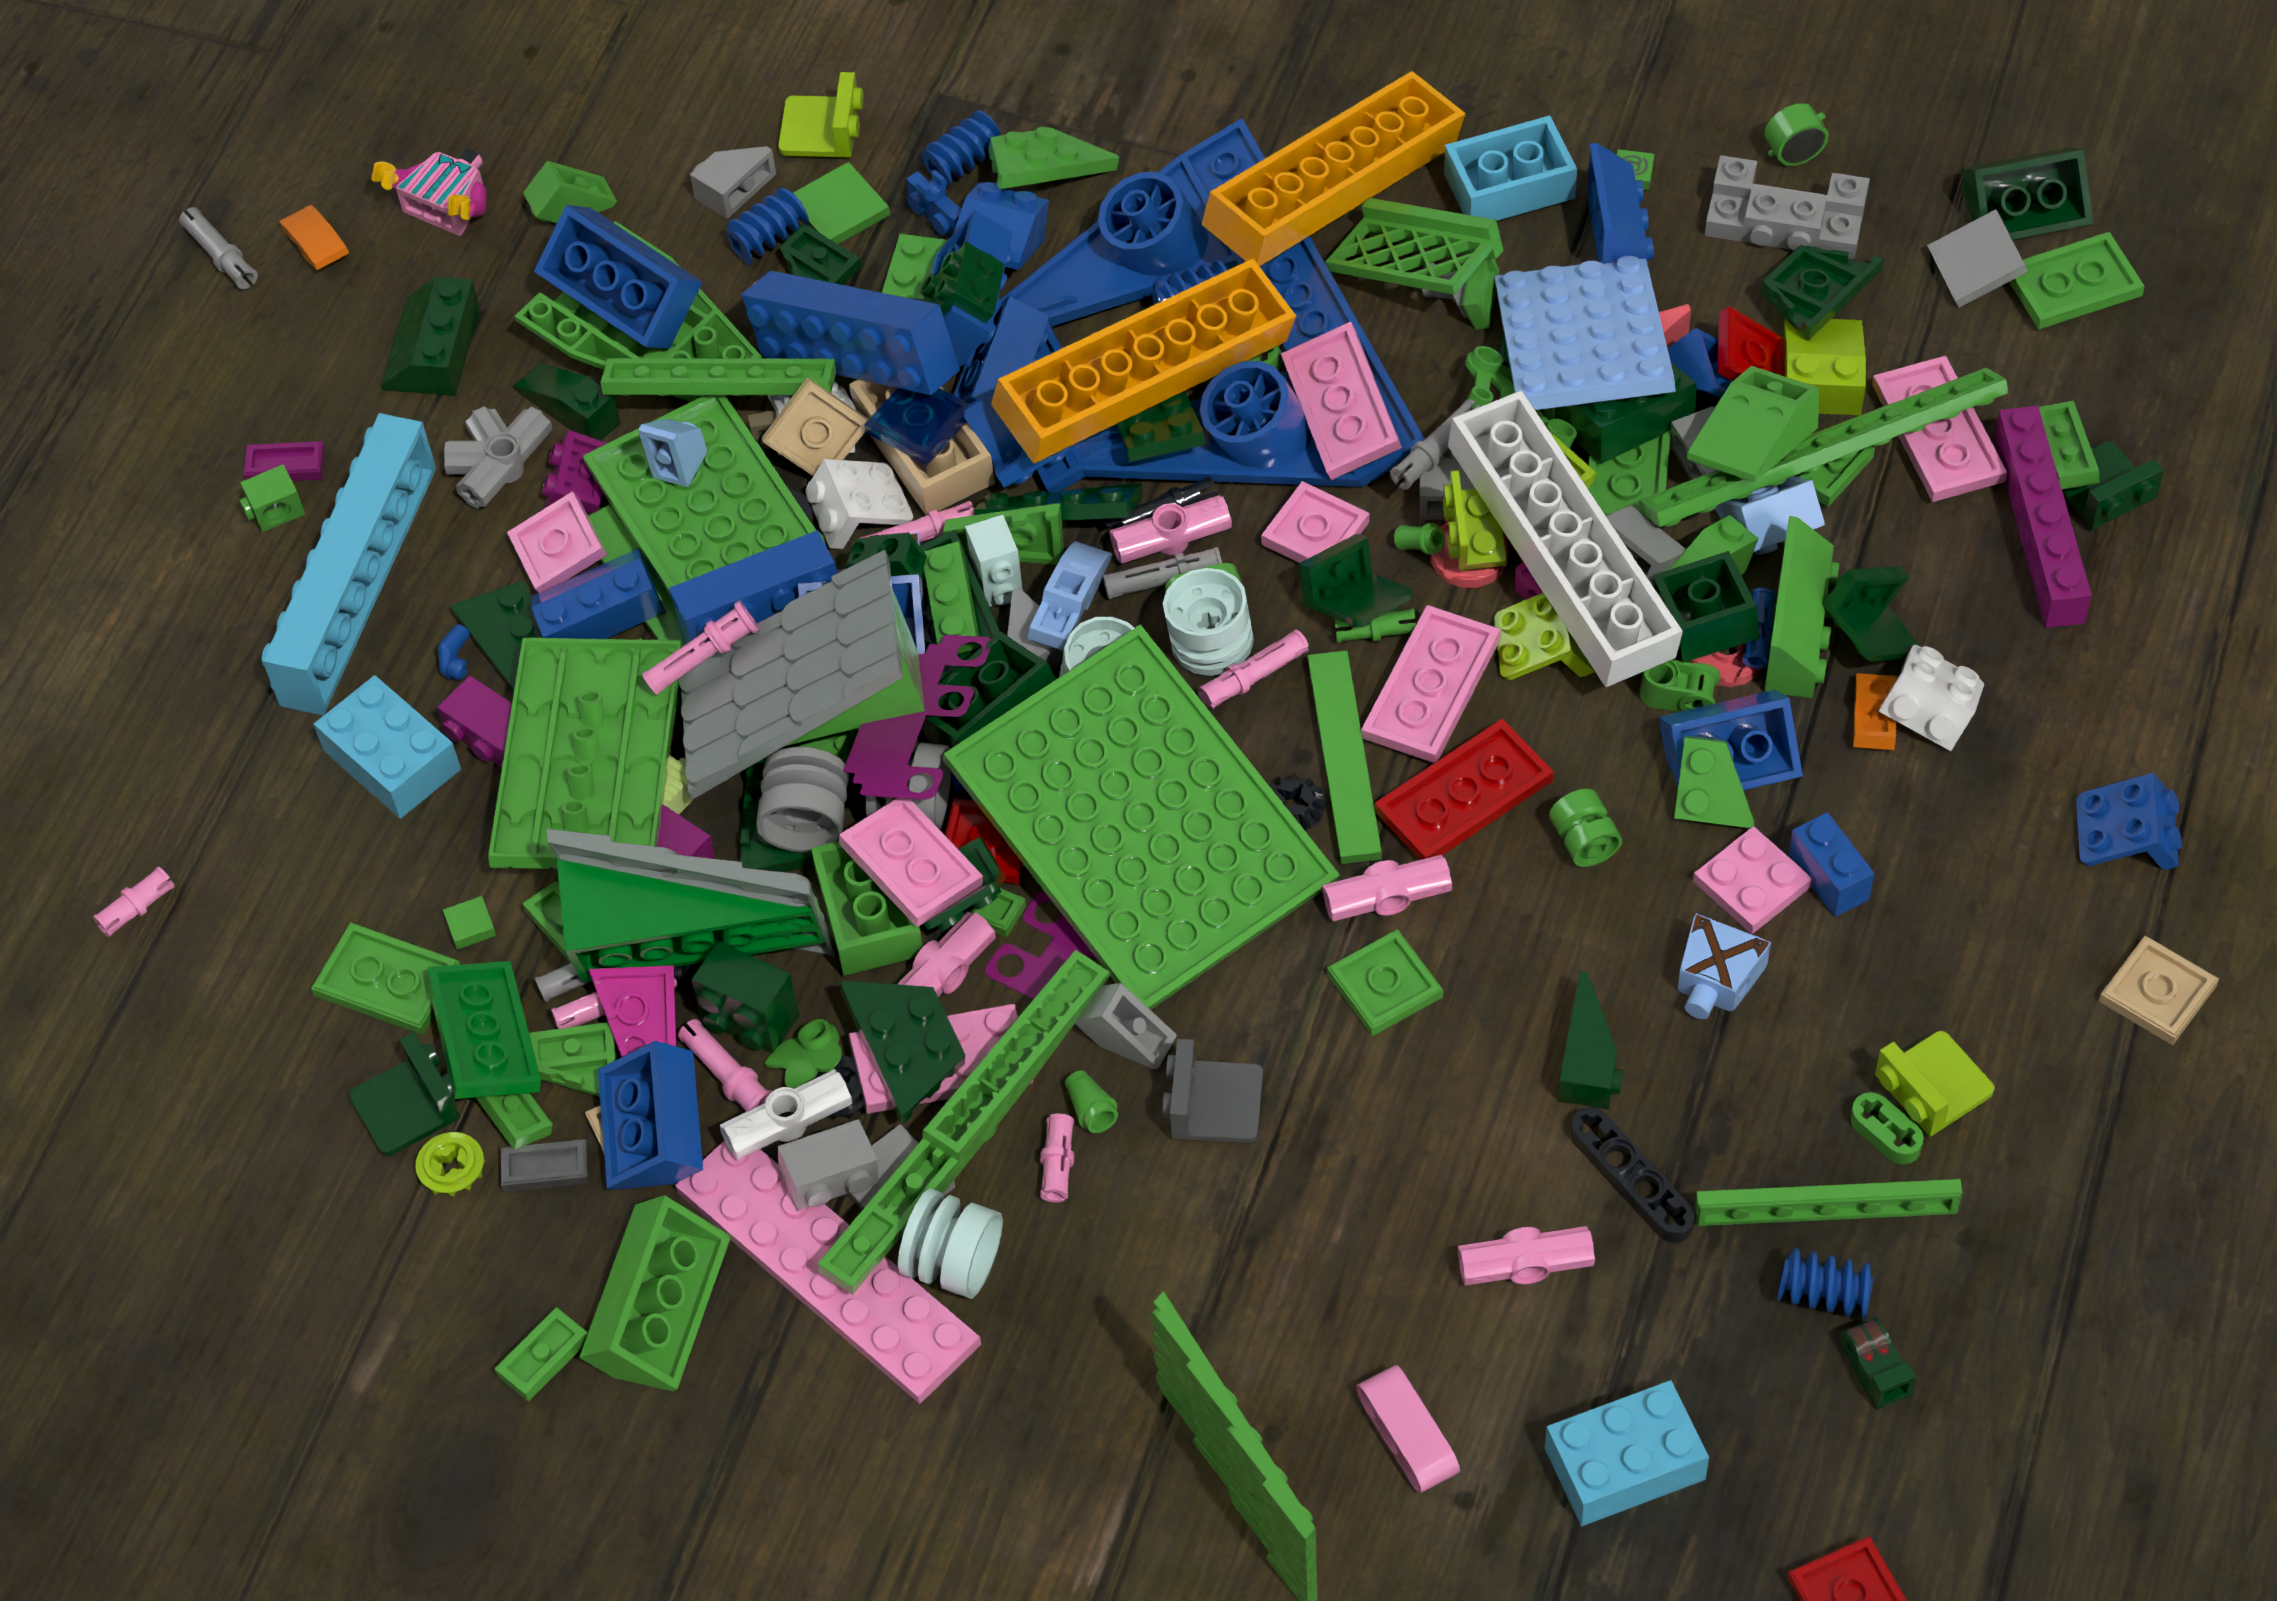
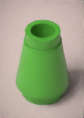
[1065,1070,1118,1133]

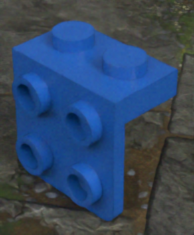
[963,389,1071,488]
[2076,773,2182,870]

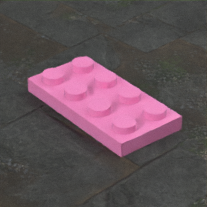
[1281,322,1402,480]
[1872,356,2007,502]
[1361,605,1501,763]
[849,1004,1033,1114]

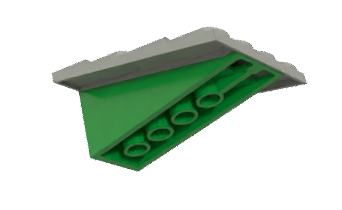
[547,829,836,982]

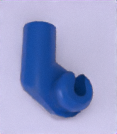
[438,624,470,680]

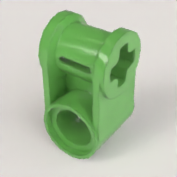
[1639,659,1721,712]

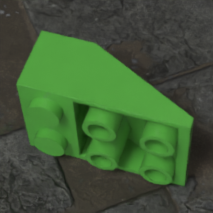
[1687,366,1819,482]

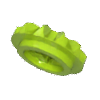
[416,1132,485,1197]

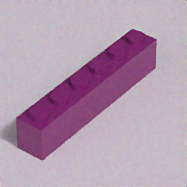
[1994,406,2092,628]

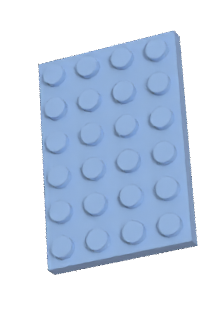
[1495,256,1675,410]

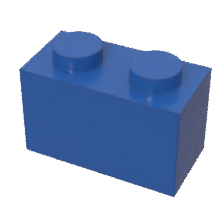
[1789,812,1874,917]

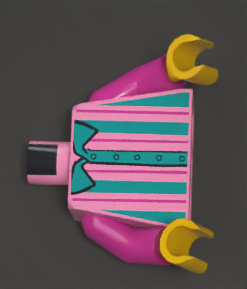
[371,149,487,236]

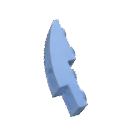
[1027,541,1112,651]

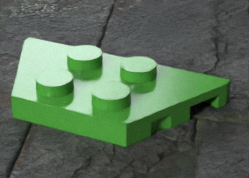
[988,127,1120,189]

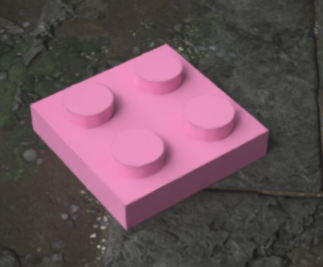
[1261,481,1369,563]
[507,491,608,593]
[1693,826,1813,934]

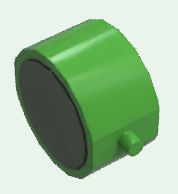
[1765,104,1829,166]

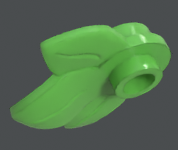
[765,1019,842,1089]

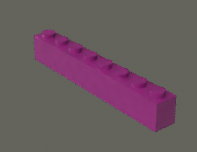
[437,676,716,859]

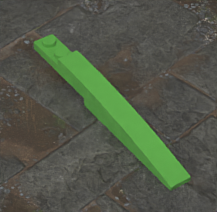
[818,950,1110,1295]

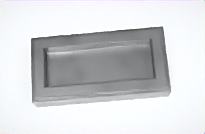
[501,1139,589,1193]

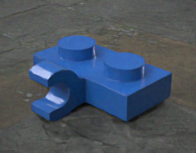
[906,170,962,238]

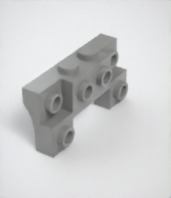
[1705,155,1870,260]

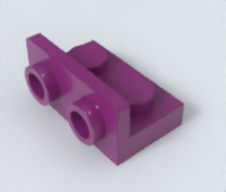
[541,430,607,513]

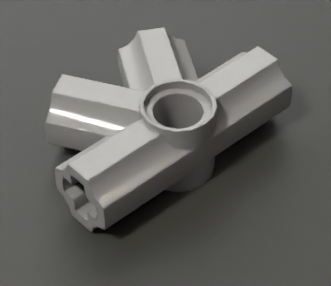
[444,406,552,509]

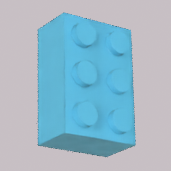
[1444,116,1577,221]
[313,675,461,819]
[1545,1380,1709,1526]

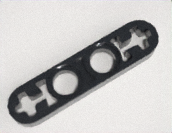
[1571,1107,1695,1243]

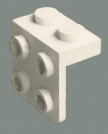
[805,459,913,549]
[1879,645,1984,751]

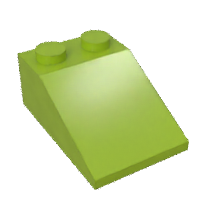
[1784,319,1866,416]

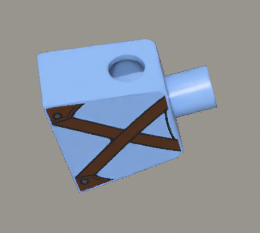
[1678,913,1771,1019]

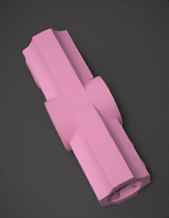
[1109,495,1232,564]
[1322,855,1452,921]
[898,912,996,997]
[1458,1226,1595,1286]

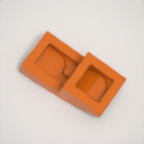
[279,205,349,270]
[1853,673,1897,750]

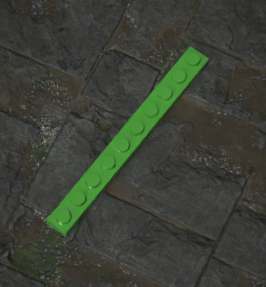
[1640,367,2008,527]

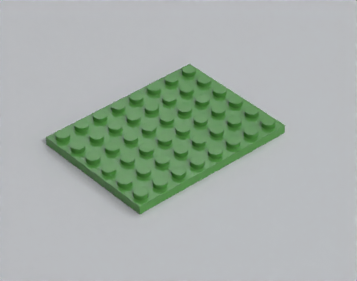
[943,625,1340,1010]

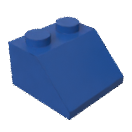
[953,182,1049,270]

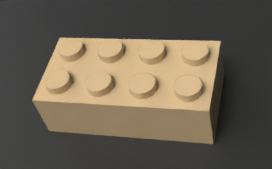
[849,380,995,516]

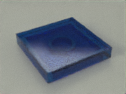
[864,388,969,466]

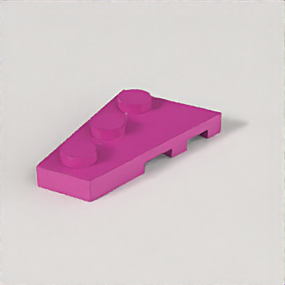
[589,966,676,1057]

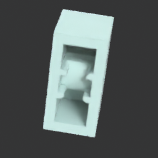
[965,515,1023,607]

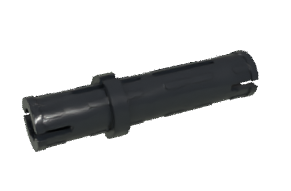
[1101,476,1218,542]

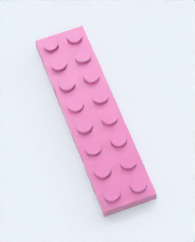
[675,1141,982,1404]

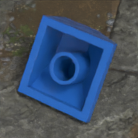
[1668,328,1733,403]

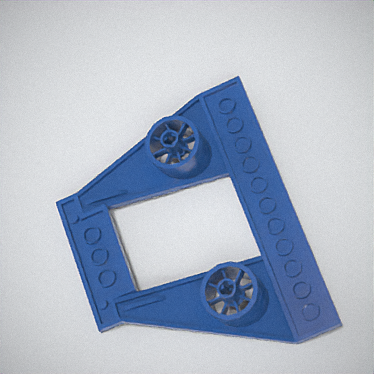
[1001,118,1425,492]

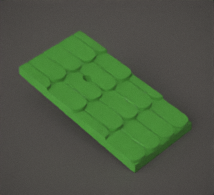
[488,638,682,869]
[1150,1292,1318,1601]

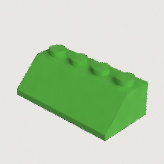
[1765,516,1839,698]
[579,1195,730,1391]

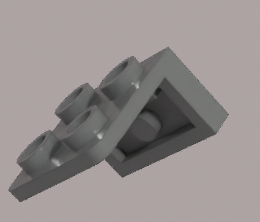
[1163,1039,1263,1143]

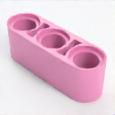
[1356,1365,1460,1493]

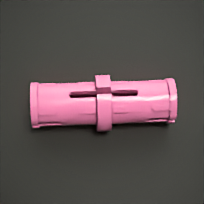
[92,867,175,937]
[1040,1113,1075,1203]

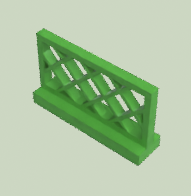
[1325,198,1504,295]

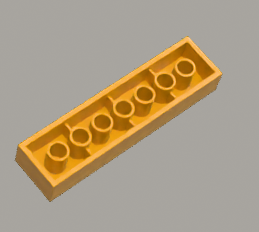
[1201,71,1466,267]
[991,259,1296,464]

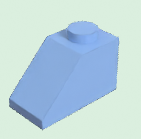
[638,419,708,487]

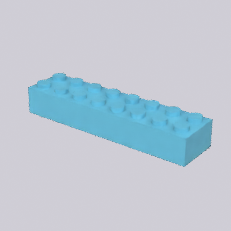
[262,413,436,716]

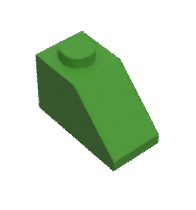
[523,161,617,223]
[1669,515,1759,575]

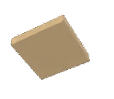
[762,377,871,476]
[2099,936,2219,1045]

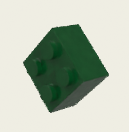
[1652,551,1760,663]
[692,941,800,1054]

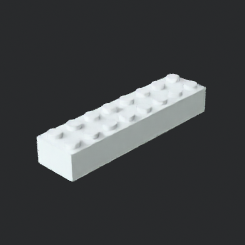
[1448,390,1683,687]

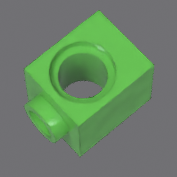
[239,464,305,532]

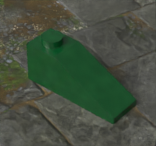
[513,362,621,441]
[1558,971,1624,1110]

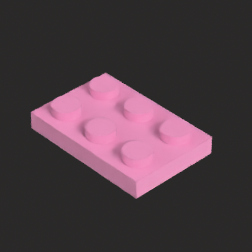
[839,798,983,927]

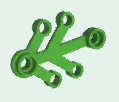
[1465,346,1577,449]

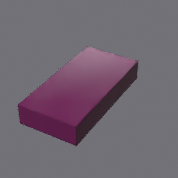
[243,441,325,481]

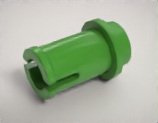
[1394,523,1446,555]

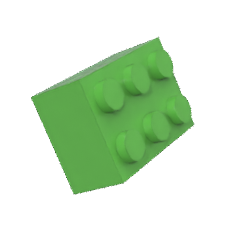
[811,841,923,976]

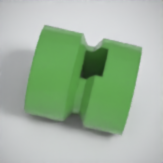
[1549,788,1622,867]

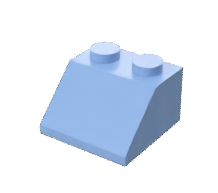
[1715,476,1825,555]

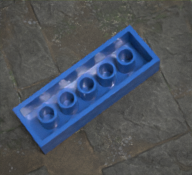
[741,270,960,395]

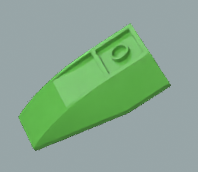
[515,221,762,403]

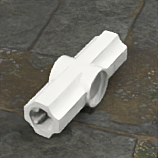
[720,1069,852,1160]

